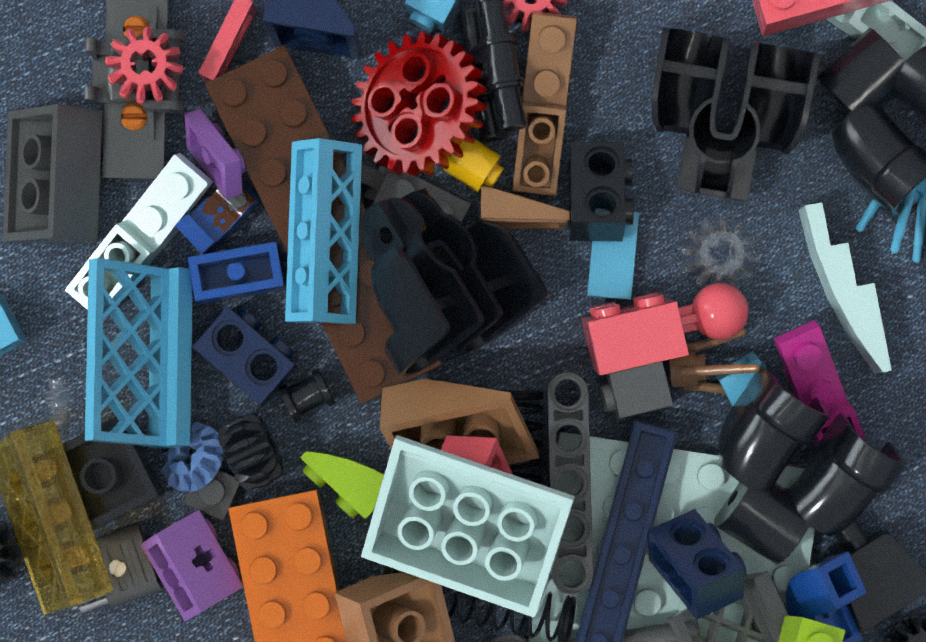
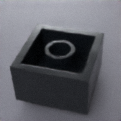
[38,417,166,537]

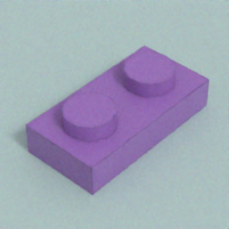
[184,109,246,199]

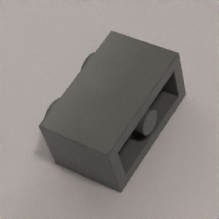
[598,361,673,419]

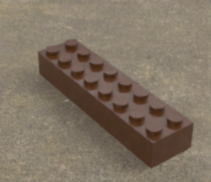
[205,45,442,405]

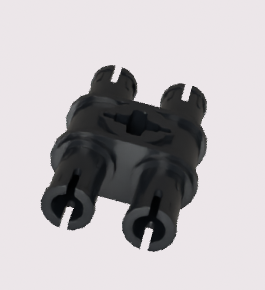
[456,0,528,143]

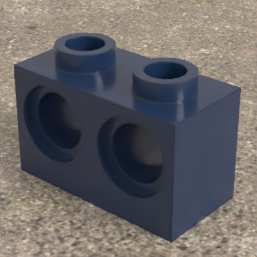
[193,307,298,406]
[648,509,747,620]

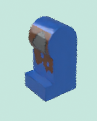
[175,179,261,254]

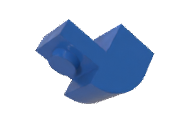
[786,551,867,642]

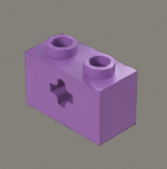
[140,510,244,621]

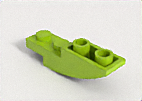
[300,451,384,519]

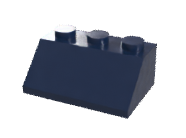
[263,0,362,60]

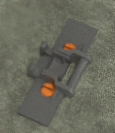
[84,0,185,180]

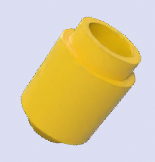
[443,138,504,193]

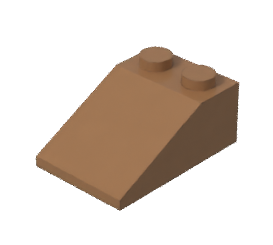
[380,378,539,465]

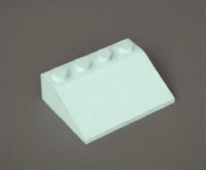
[361,435,575,618]

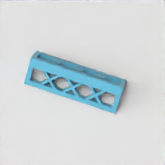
[285,138,362,324]

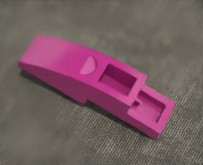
[773,320,866,447]

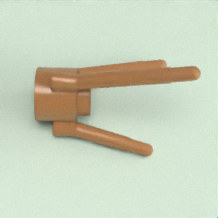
[669,328,761,394]

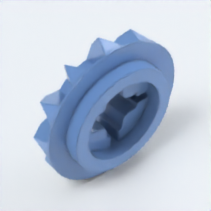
[160,422,224,492]

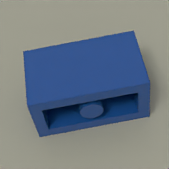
[187,242,287,305]

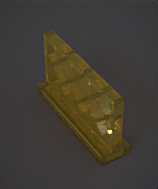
[0,419,114,615]

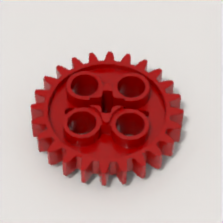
[351,32,487,177]

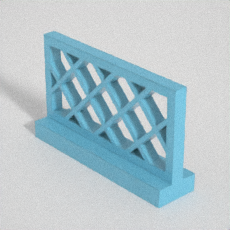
[85,258,193,449]

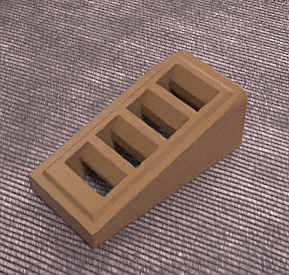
[480,186,570,230]

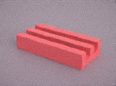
[198,0,257,82]

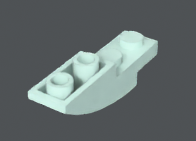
[65,153,214,310]

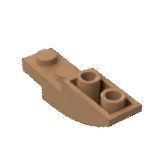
[512,11,577,196]

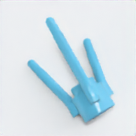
[856,178,926,263]

